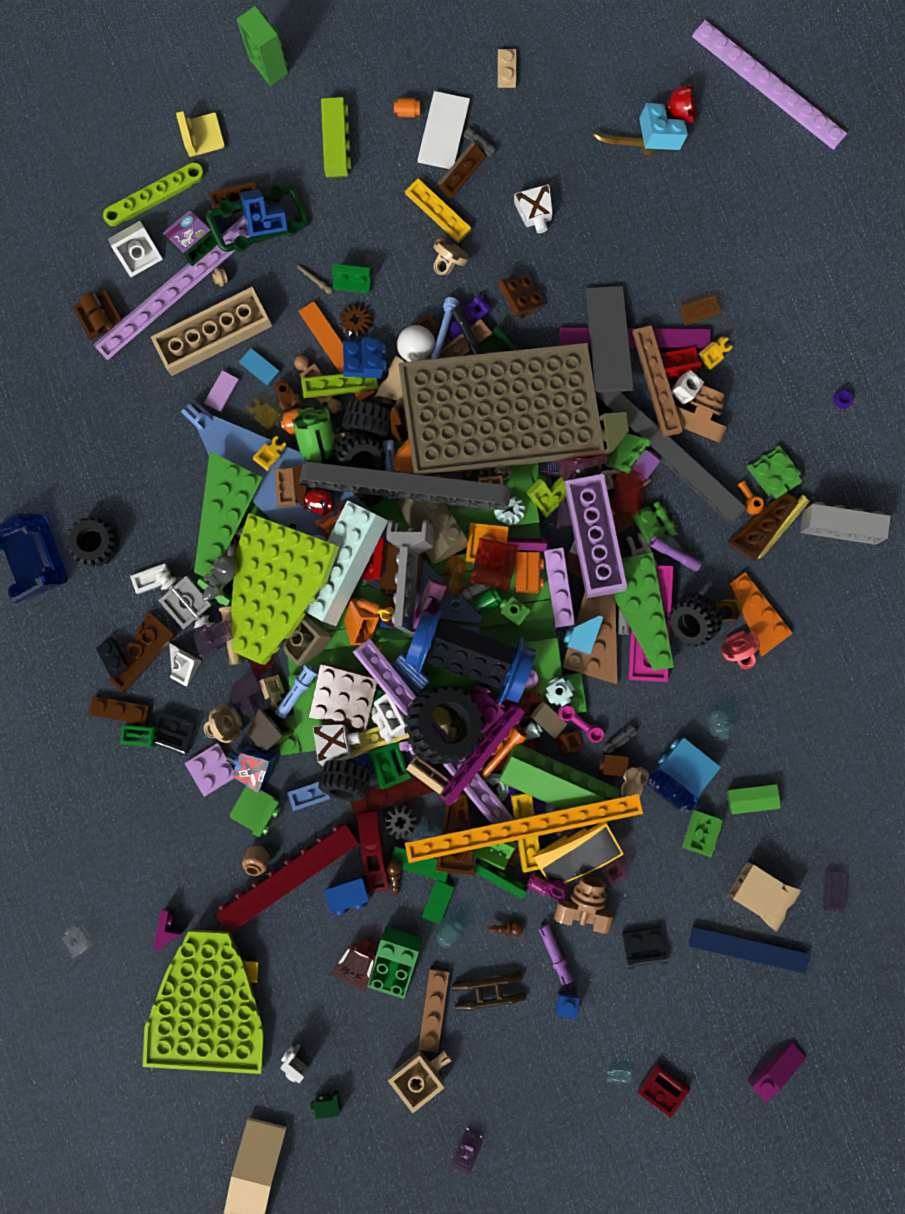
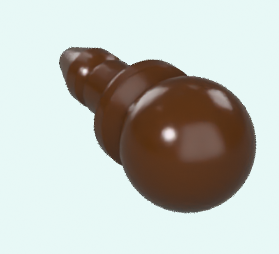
[386,860,401,896]
[487,921,524,937]

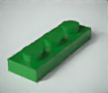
[474,859,527,899]

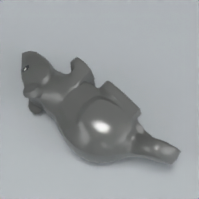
[202,544,238,601]

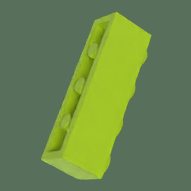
[321,97,351,177]

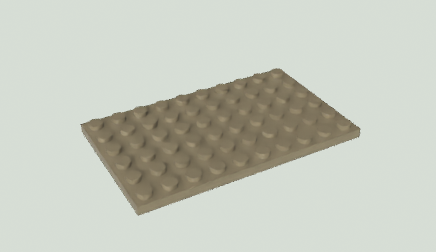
[398,343,605,476]

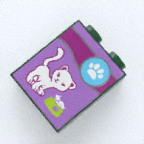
[162,210,217,267]

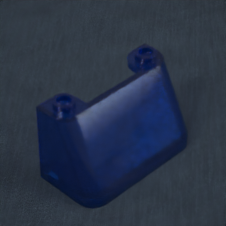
[0,514,68,603]

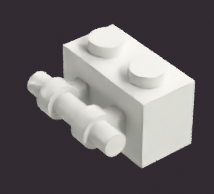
[371,694,407,744]

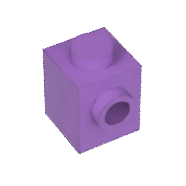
[630,449,660,482]

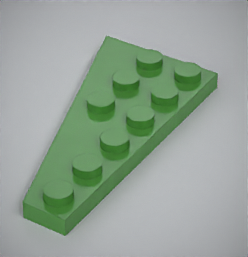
[194,452,263,577]
[612,553,674,671]

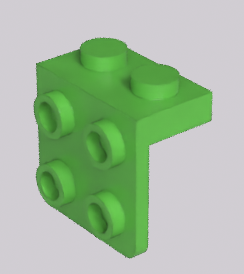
[230,786,282,837]

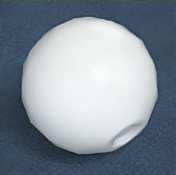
[397,325,436,362]

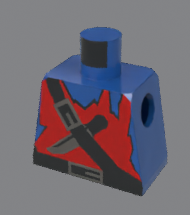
[226,747,276,793]

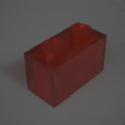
[611,473,644,515]

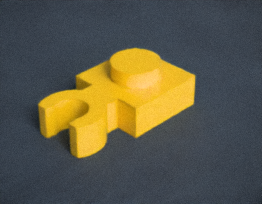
[699,336,732,370]
[253,436,286,471]

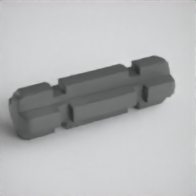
[464,128,497,157]
[603,725,637,755]

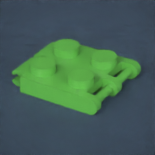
[601,434,651,473]
[747,445,802,499]

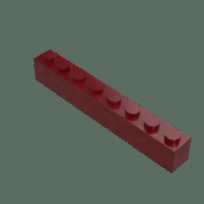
[215,823,360,933]

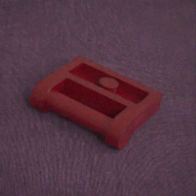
[637,1062,691,1118]

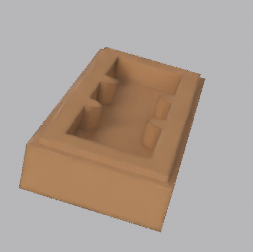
[275,467,297,508]

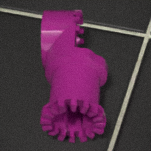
[526,873,568,901]

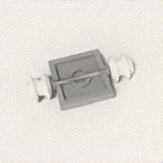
[155,570,215,635]

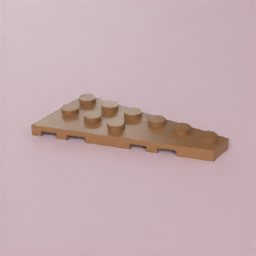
[562,591,618,684]

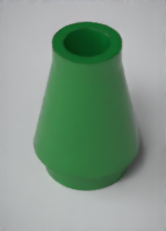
[473,588,503,613]

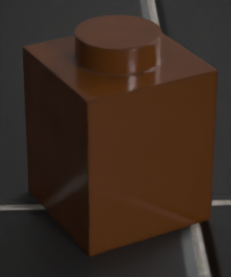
[599,755,629,776]

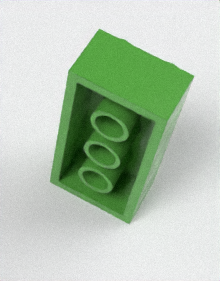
[237,6,288,86]

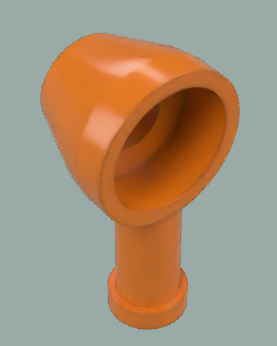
[737,480,765,515]

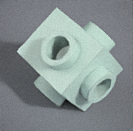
[545,677,574,707]

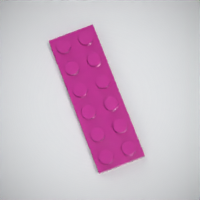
[628,565,673,682]

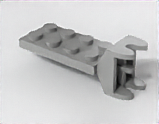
[386,520,434,633]

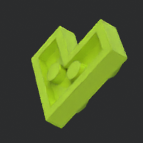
[526,477,566,518]

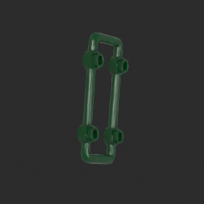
[206,185,309,253]

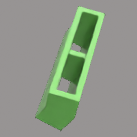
[727,784,781,814]

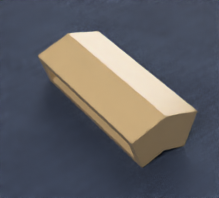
[406,756,450,794]

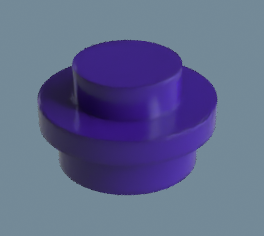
[833,390,853,409]

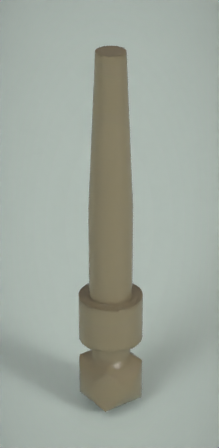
[297,265,333,295]

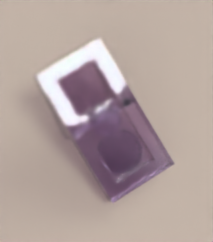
[451,1128,484,1175]

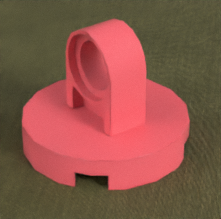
[720,631,760,669]

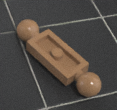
[294,355,342,414]

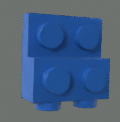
[342,338,386,378]

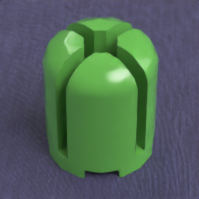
[292,407,336,462]

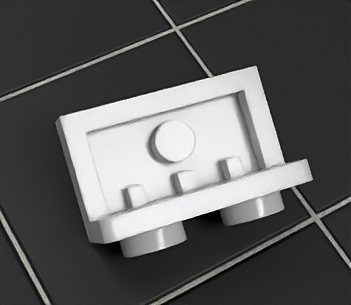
[280,1043,309,1083]

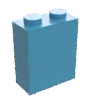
[657,738,721,798]

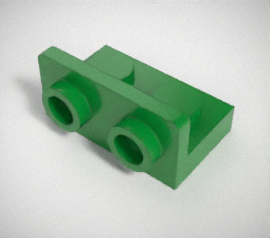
[332,264,371,294]

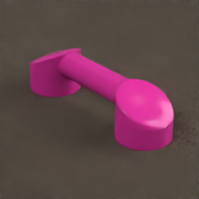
[558,704,604,743]

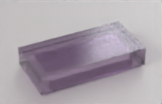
[823,870,847,912]

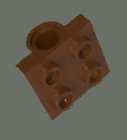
[497,273,545,319]
[72,289,122,340]

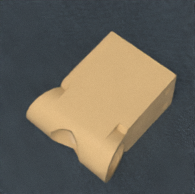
[374,356,404,405]
[727,862,802,932]

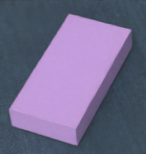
[204,371,240,413]

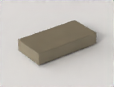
[530,701,567,738]

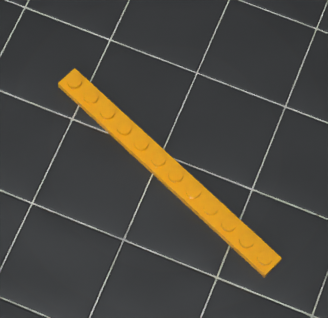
[405,794,643,863]

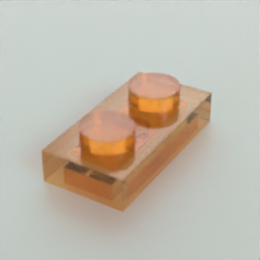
[678,295,721,326]

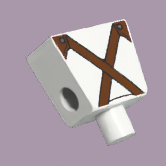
[514,184,552,233]
[313,725,361,766]

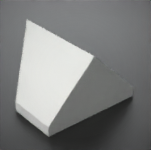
[169,643,202,687]

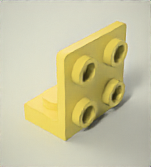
[176,111,225,157]

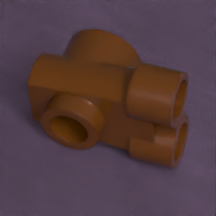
[274,379,302,412]

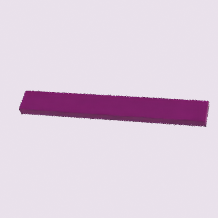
[560,328,710,350]

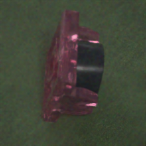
[554,454,608,481]

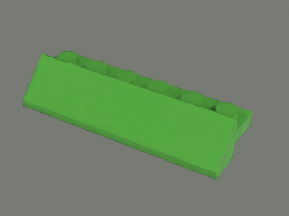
[499,744,620,825]

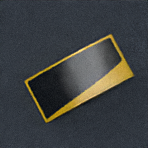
[533,822,623,883]

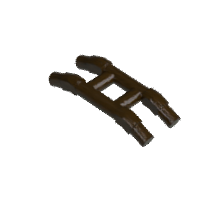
[452,972,526,1011]

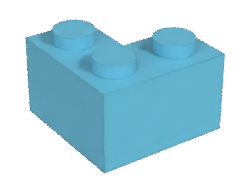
[639,103,688,150]

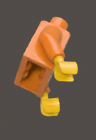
[344,598,395,651]

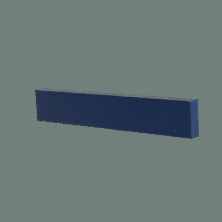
[688,926,810,974]

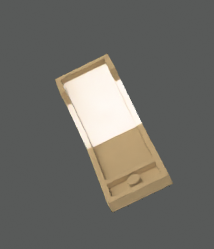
[224,1117,287,1214]

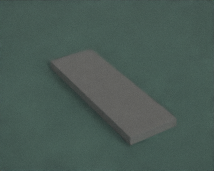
[585,286,633,393]

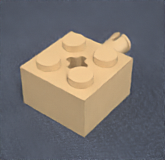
[388,1050,452,1113]

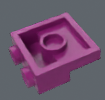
[469,683,507,734]

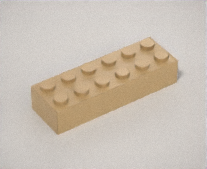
[151,287,272,376]

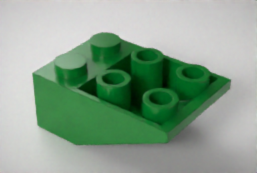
[367,926,423,999]

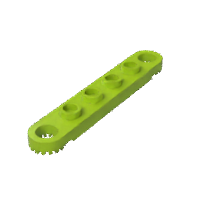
[103,163,204,226]

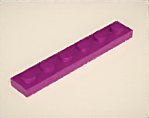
[438,704,525,806]

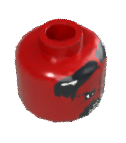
[304,487,335,515]

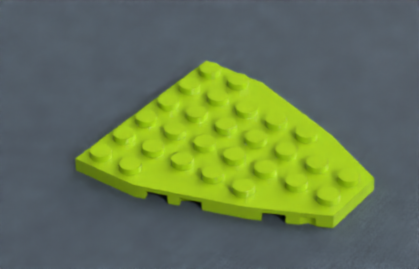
[231,513,340,665]
[143,929,264,1074]

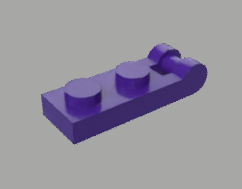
[446,294,493,341]

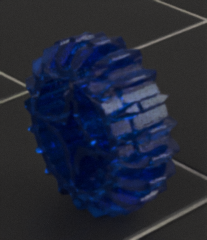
[647,770,698,814]

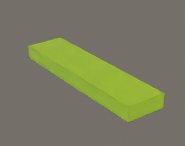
[301,374,379,398]

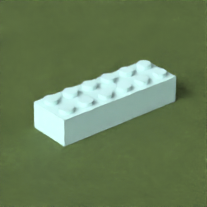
[305,500,388,626]

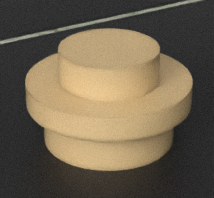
[212,268,228,287]

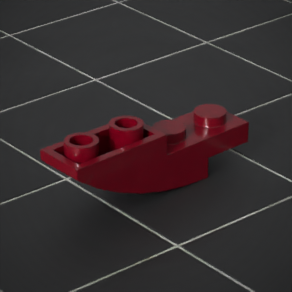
[358,810,390,893]

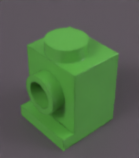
[499,597,531,627]

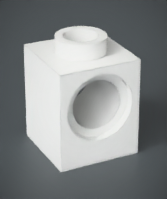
[671,370,704,405]

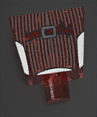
[331,939,375,991]

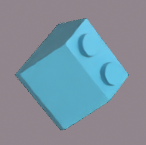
[564,616,603,654]

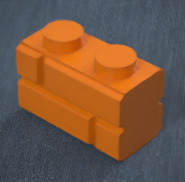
[515,552,544,593]

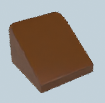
[556,730,584,755]

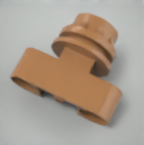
[676,385,727,443]
[554,876,614,934]

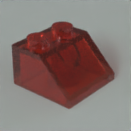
[470,538,518,590]

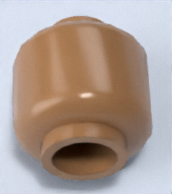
[242,846,270,876]

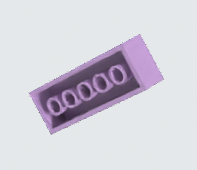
[564,474,627,598]

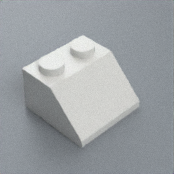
[108,221,163,277]

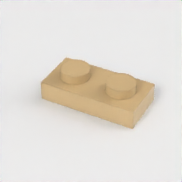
[498,49,516,88]

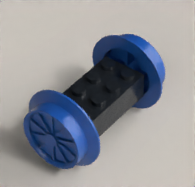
[405,608,536,705]

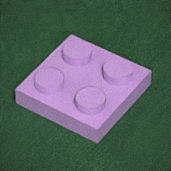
[184,743,235,797]

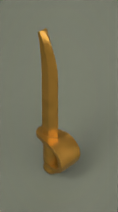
[593,133,657,156]

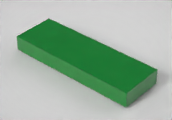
[391,846,448,882]

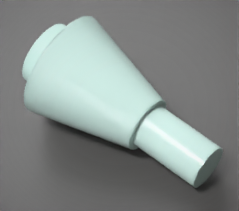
[522,720,543,740]

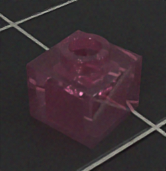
[600,858,628,887]

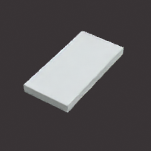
[418,91,470,169]

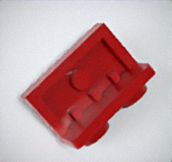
[660,347,702,379]

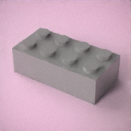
[800,502,891,545]

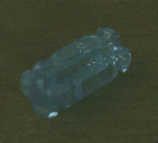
[606,1070,631,1084]

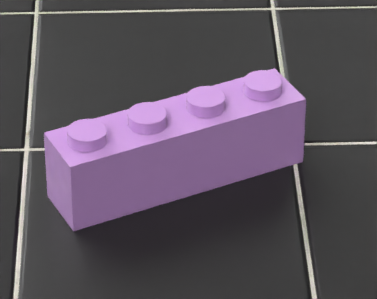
[544,548,575,627]

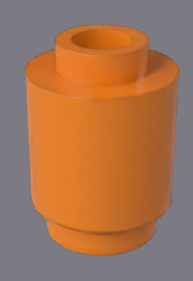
[394,97,420,117]

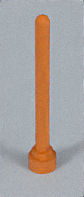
[463,726,528,797]

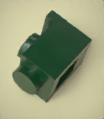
[310,1090,341,1120]

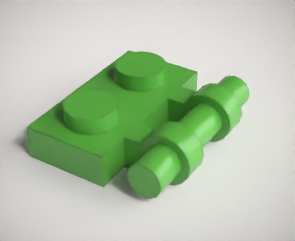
[632,501,678,548]

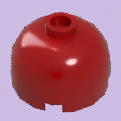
[666,84,696,124]

